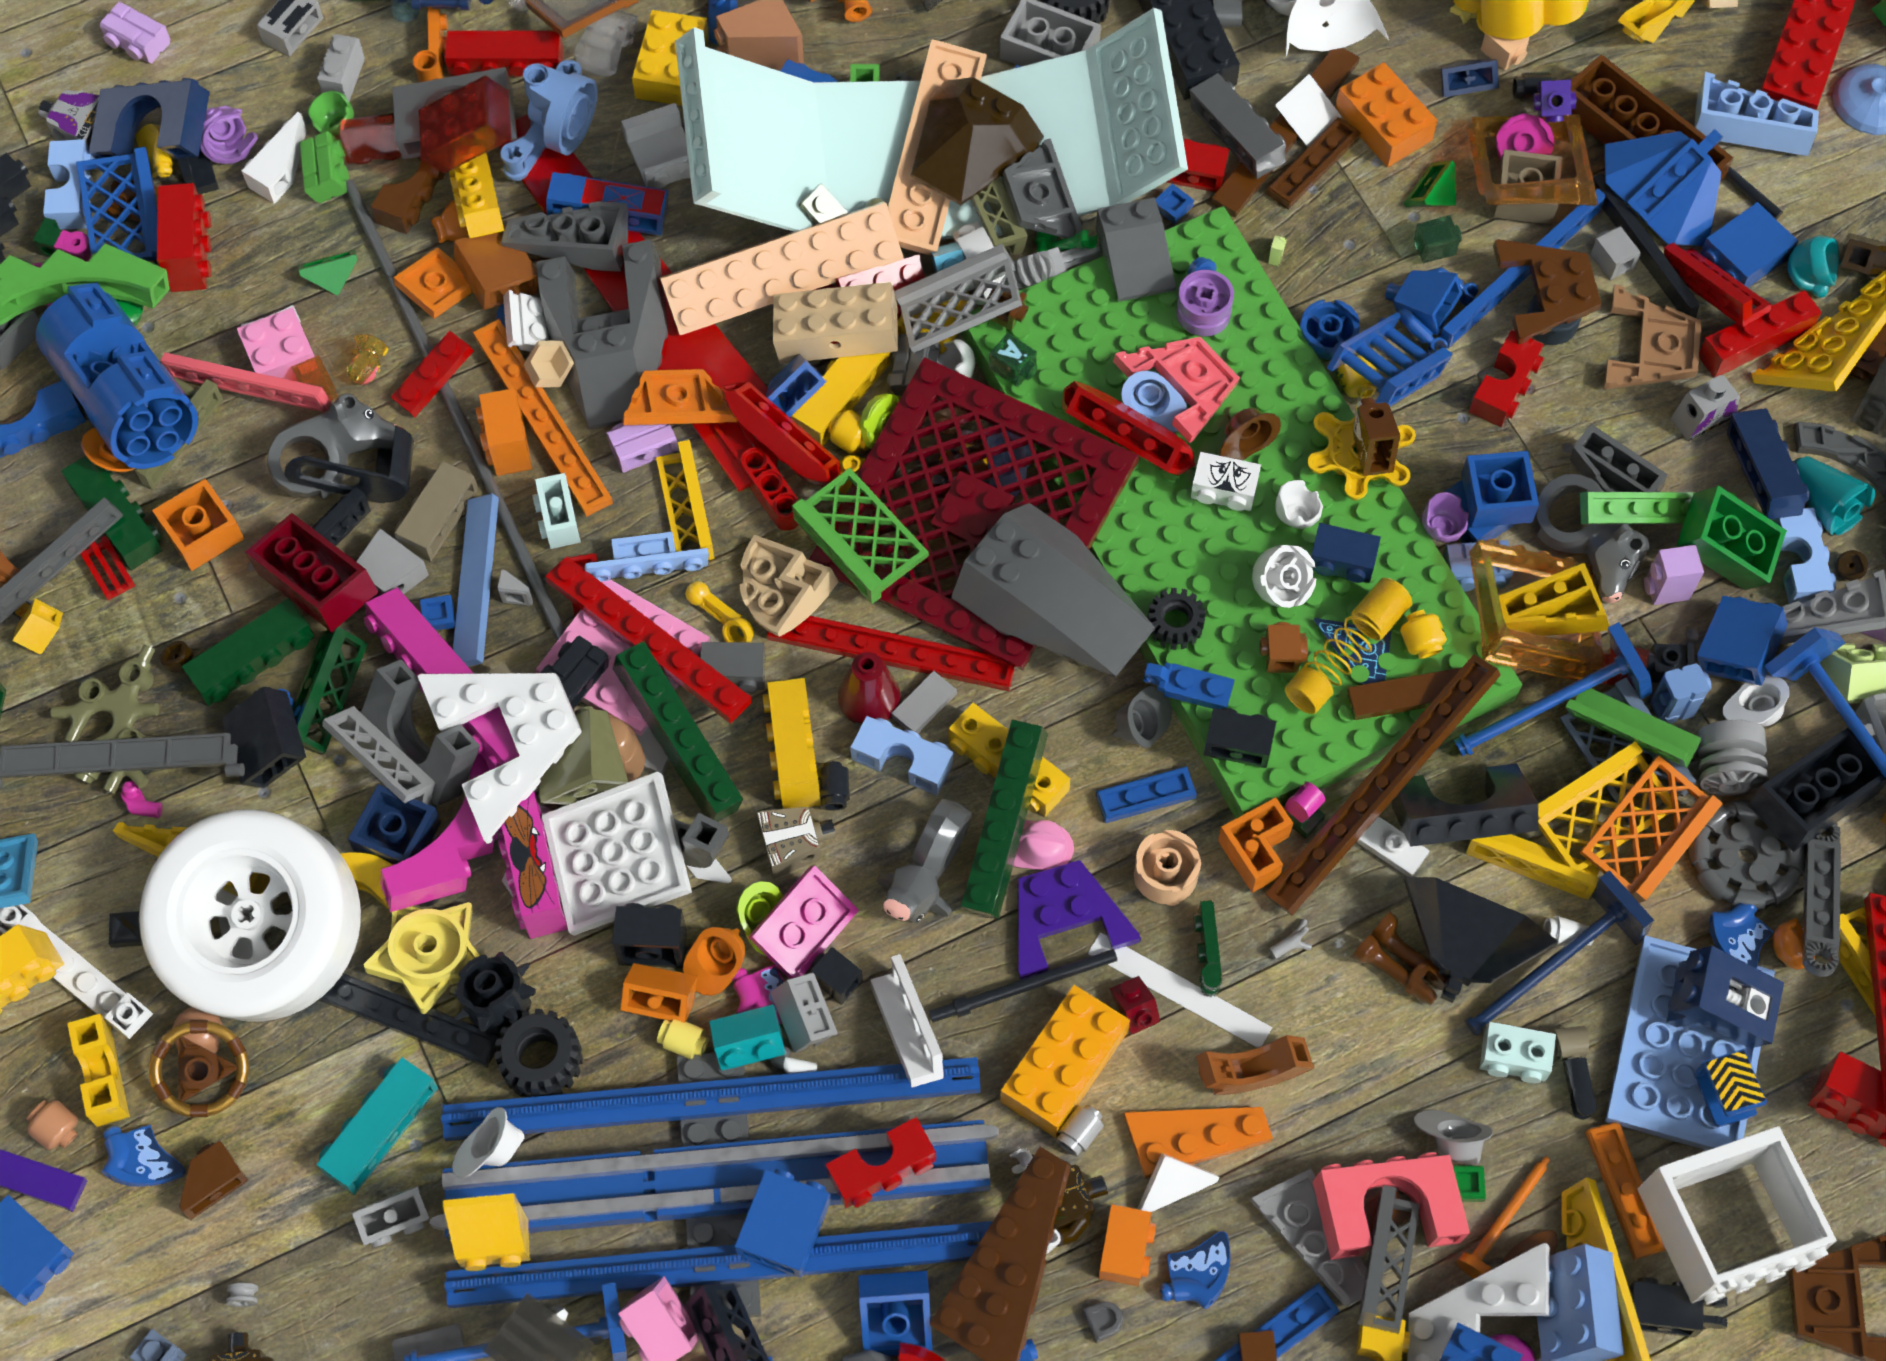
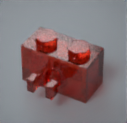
[339,113,402,165]

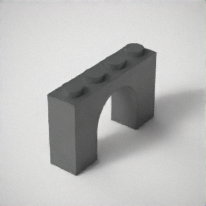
[392,67,517,159]
[361,659,480,807]

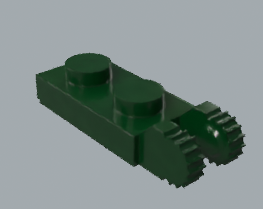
[1193,900,1222,997]

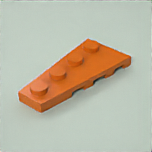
[1124,1107,1273,1179]

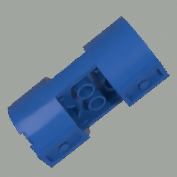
[36,282,198,469]

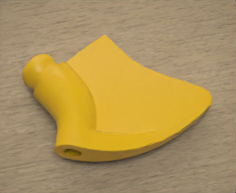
[136,124,173,178]

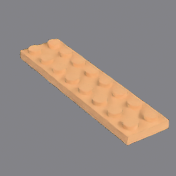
[888,39,987,256]
[660,201,904,335]

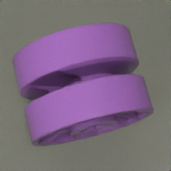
[1176,270,1234,336]

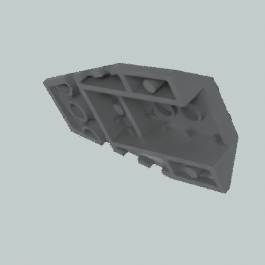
[951,503,1155,677]

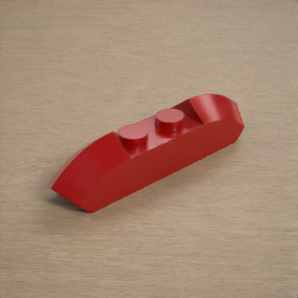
[1062,381,1195,475]
[721,382,841,487]

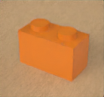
[620,963,697,1023]
[1098,1204,1156,1287]

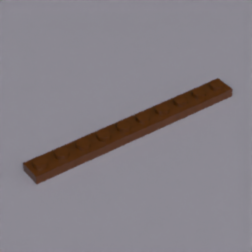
[1266,654,1501,916]

